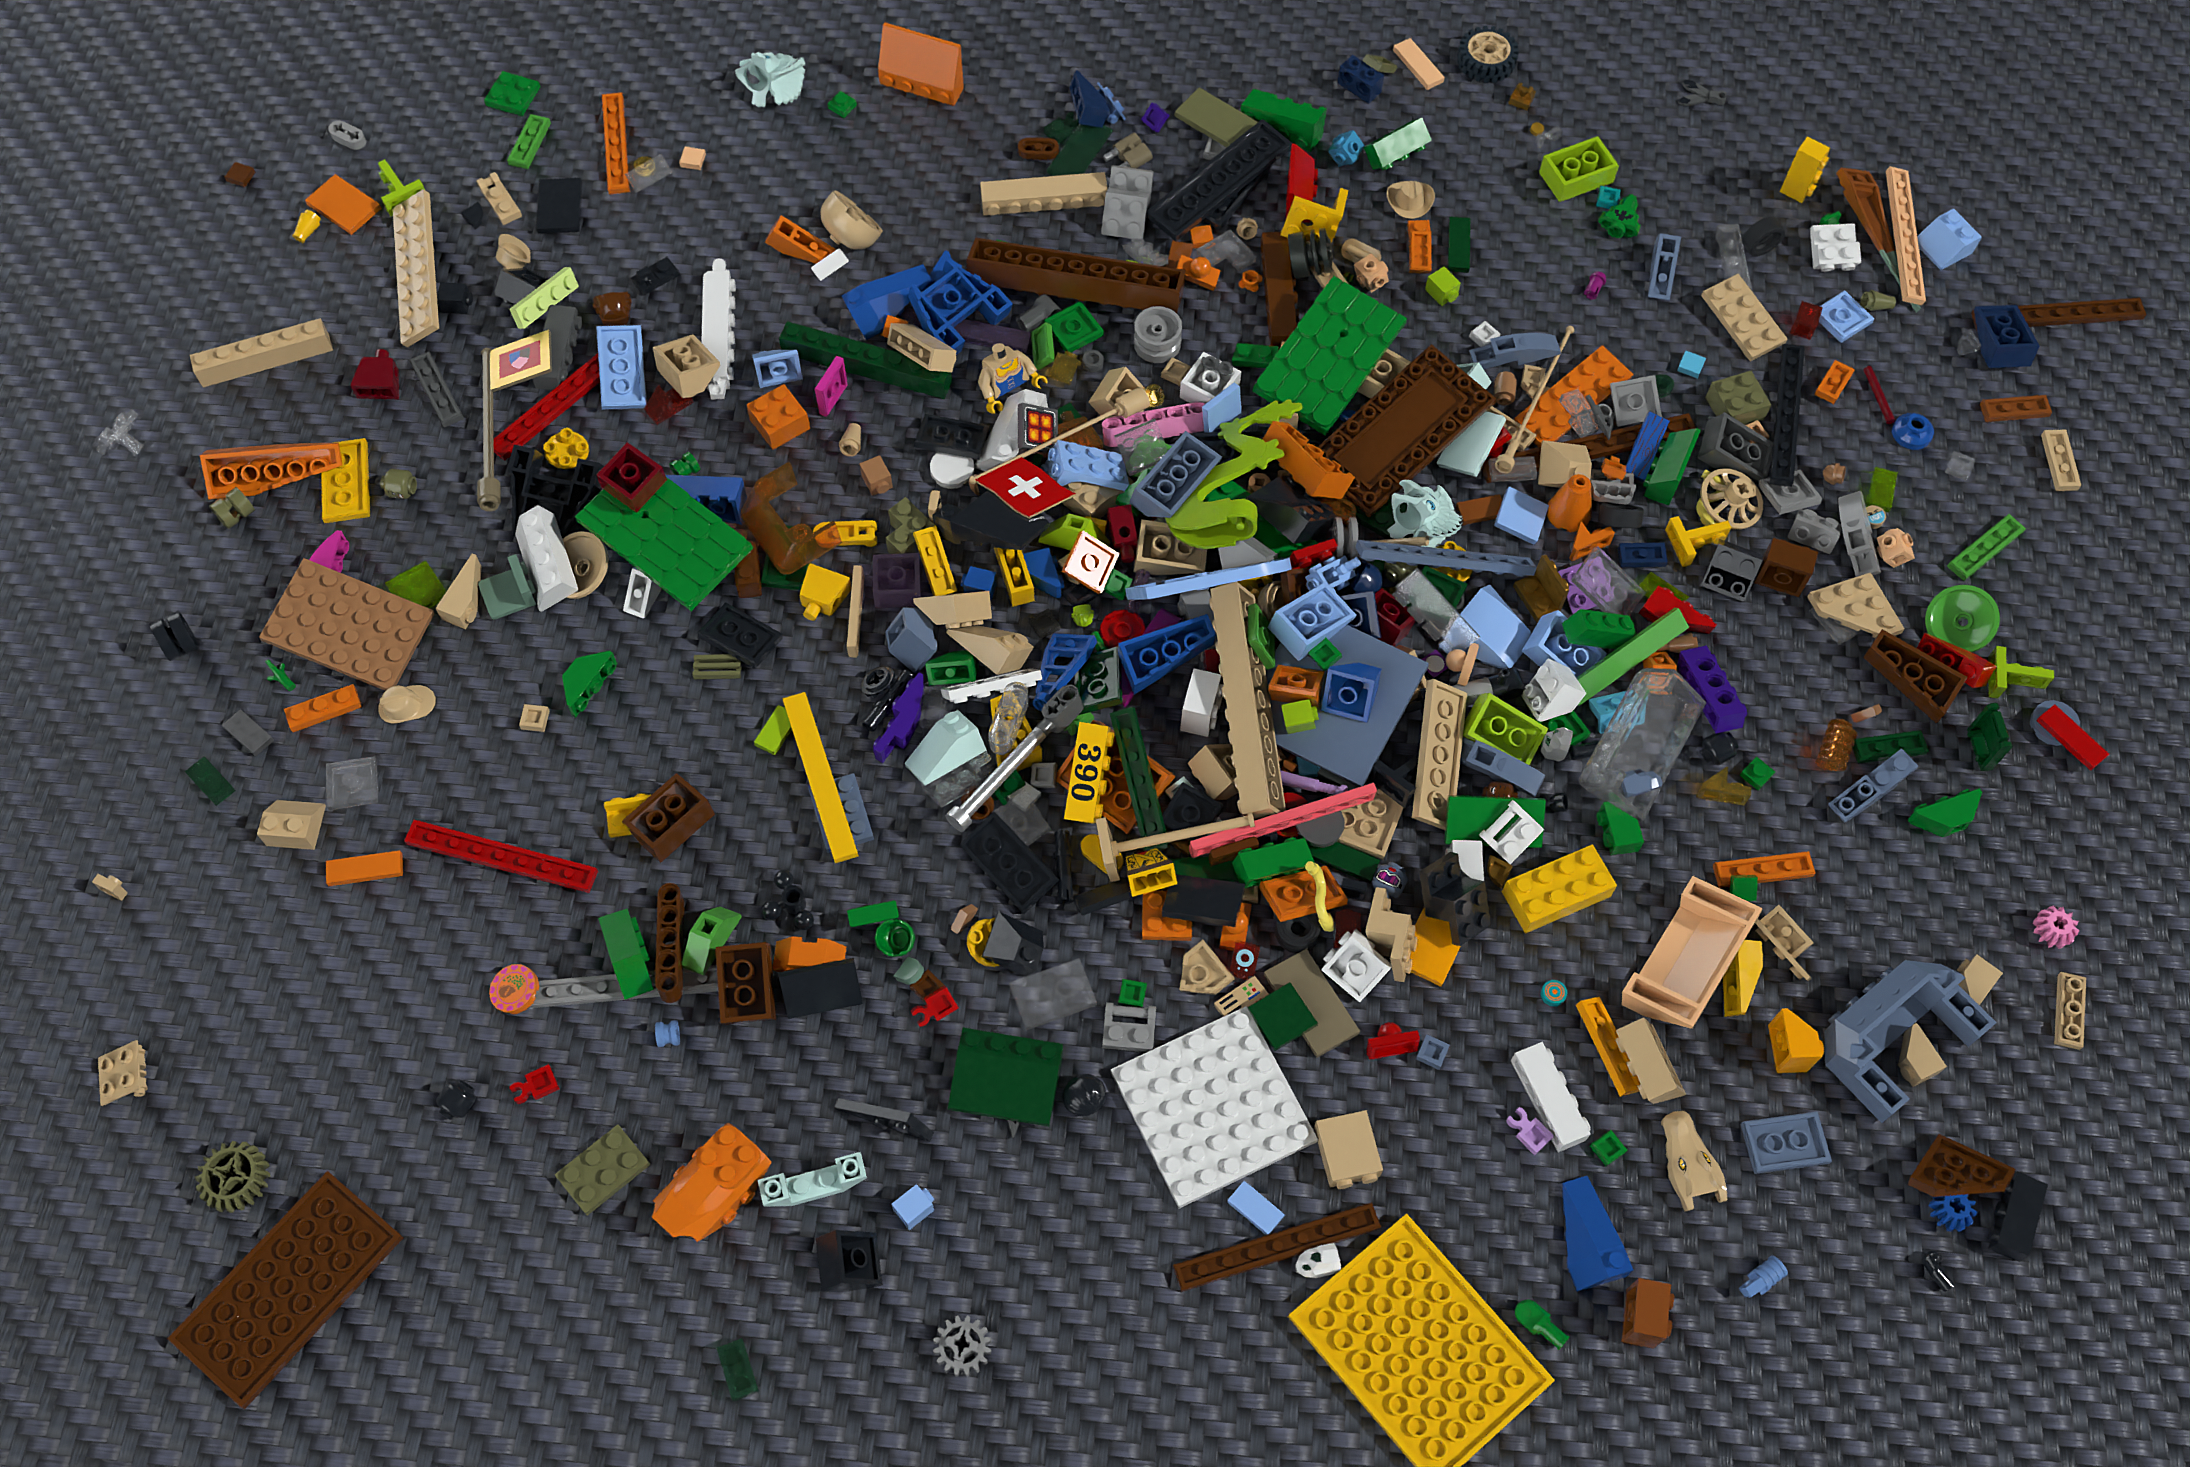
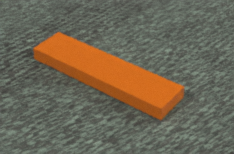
[1713,851,1816,888]

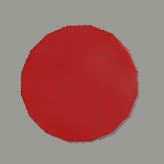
[1099,609,1146,649]

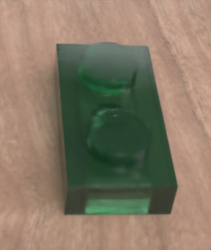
[184,756,236,806]
[716,1338,760,1402]

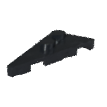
[835,1098,934,1142]

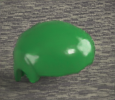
[874,919,916,957]

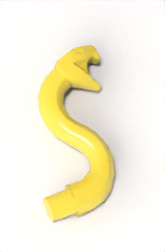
[1696,470,1725,526]
[1305,861,1335,932]

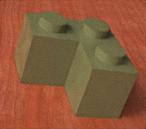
[886,497,934,566]

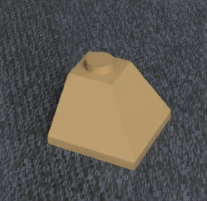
[1538,440,1592,488]

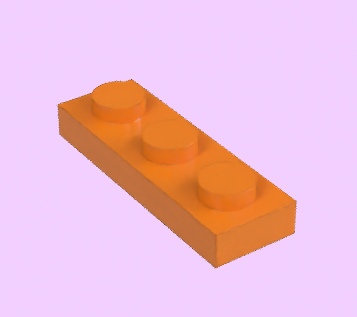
[284,684,362,732]

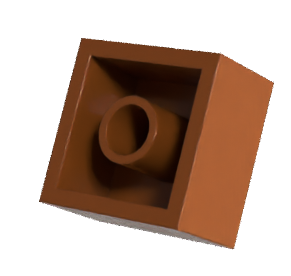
[1621,1278,1674,1349]

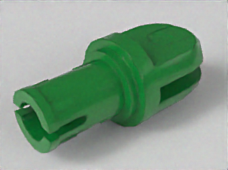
[1515,1299,1570,1350]

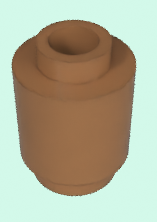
[1493,371,1517,406]

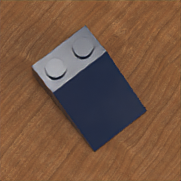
[1974,305,2040,368]
[1339,591,1381,639]

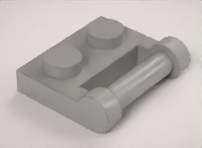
[1102,1002,1156,1052]

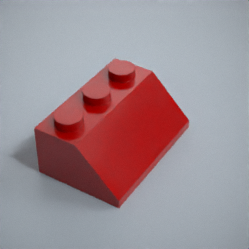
[1285,144,1318,222]

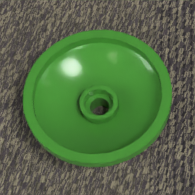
[1925,585,2000,652]

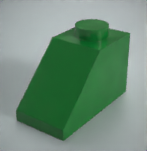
[925,650,980,686]

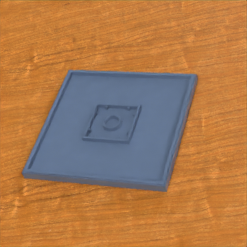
[1265,625,1429,787]

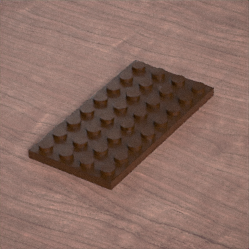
[167,1171,404,1409]

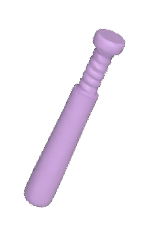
[1280,770,1348,795]

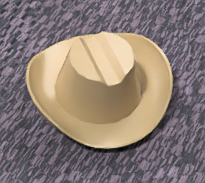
[1387,181,1435,219]

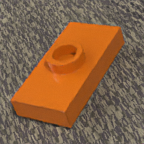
[1409,230,1432,274]

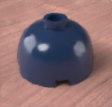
[1339,559,1382,596]

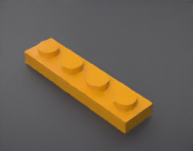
[1576,996,1641,1097]

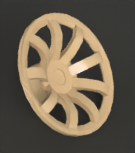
[1700,468,1763,530]

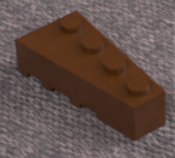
[1863,629,1967,724]

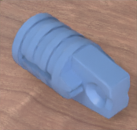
[1739,1256,1788,1297]

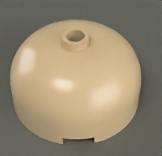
[821,190,883,250]

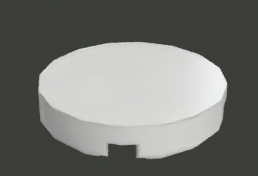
[930,452,974,489]

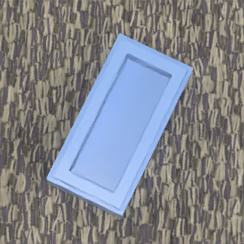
[1227,1181,1285,1235]

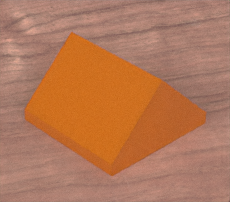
[1268,665,1325,707]

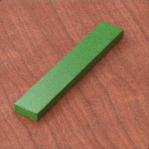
[1576,608,1689,706]

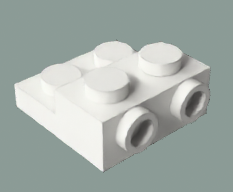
[1810,224,1861,272]
[1321,929,1392,1002]

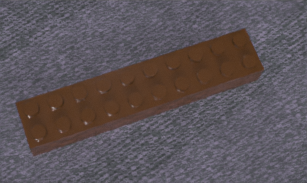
[966,238,1186,313]

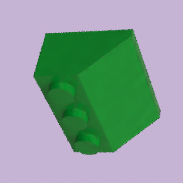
[1643,428,1701,506]

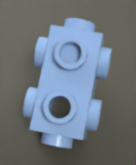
[1305,556,1361,592]

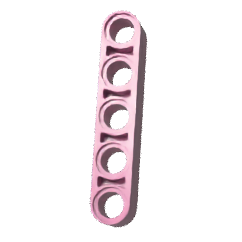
[1102,402,1205,447]

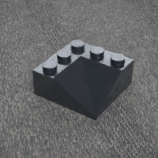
[1245,475,1337,543]

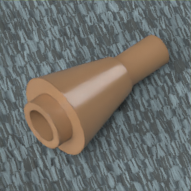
[1657,632,1698,653]

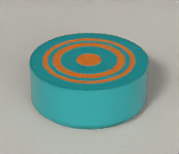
[1541,980,1567,1007]

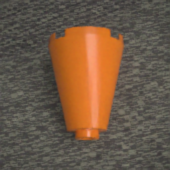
[1546,474,1592,532]

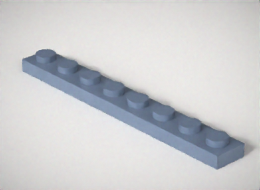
[1355,540,1537,577]

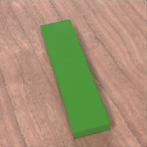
[1947,514,2026,581]

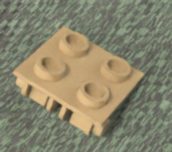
[98,1040,148,1106]

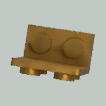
[1513,554,1569,623]

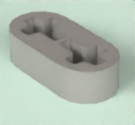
[328,121,366,150]

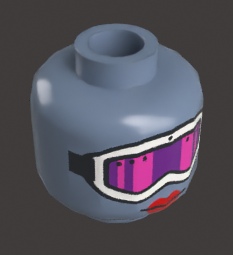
[1372,862,1408,898]

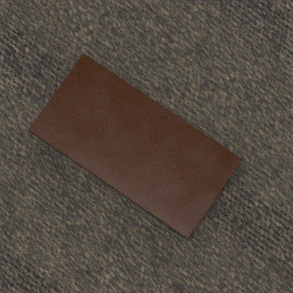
[1318,344,1496,518]

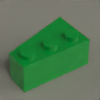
[598,908,654,1000]

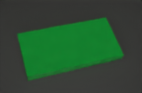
[1444,795,1546,848]

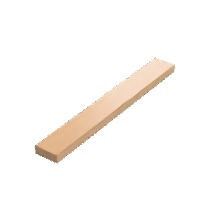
[1886,166,1926,305]

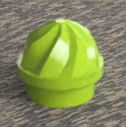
[1071,604,1094,627]

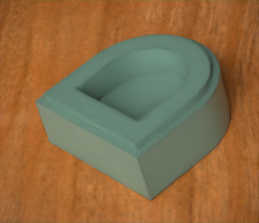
[894,957,924,984]

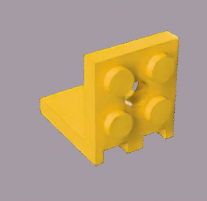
[1281,188,1348,242]

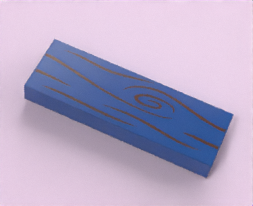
[1625,412,1669,482]

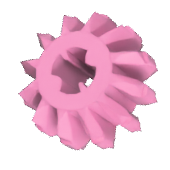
[2033,906,2079,949]

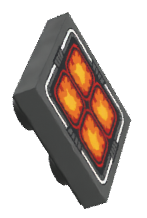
[1018,403,1058,454]

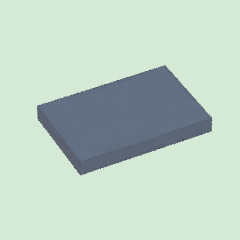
[1740,1112,1832,1174]

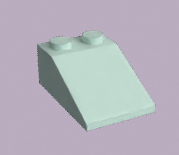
[905,710,986,785]

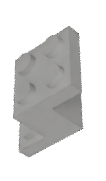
[1101,165,1154,240]

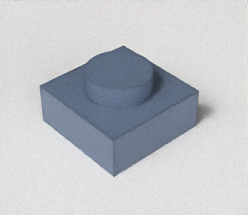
[1416,1034,1450,1070]

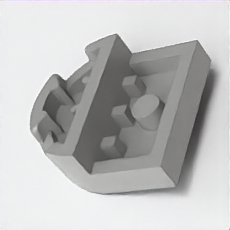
[1590,469,1636,504]

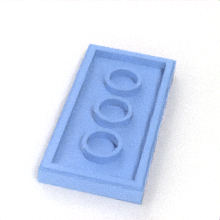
[596,325,647,410]

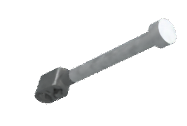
[945,685,1084,832]

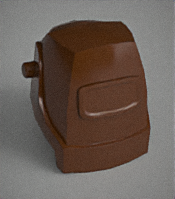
[593,291,632,326]

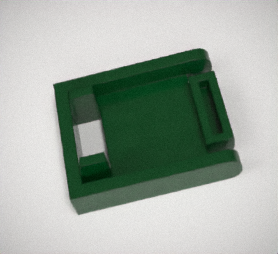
[1967,703,2013,771]

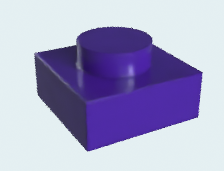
[1141,102,1170,133]

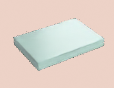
[1437,411,1506,477]

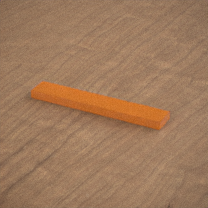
[602,92,630,194]

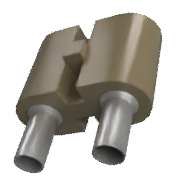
[1103,132,1153,169]

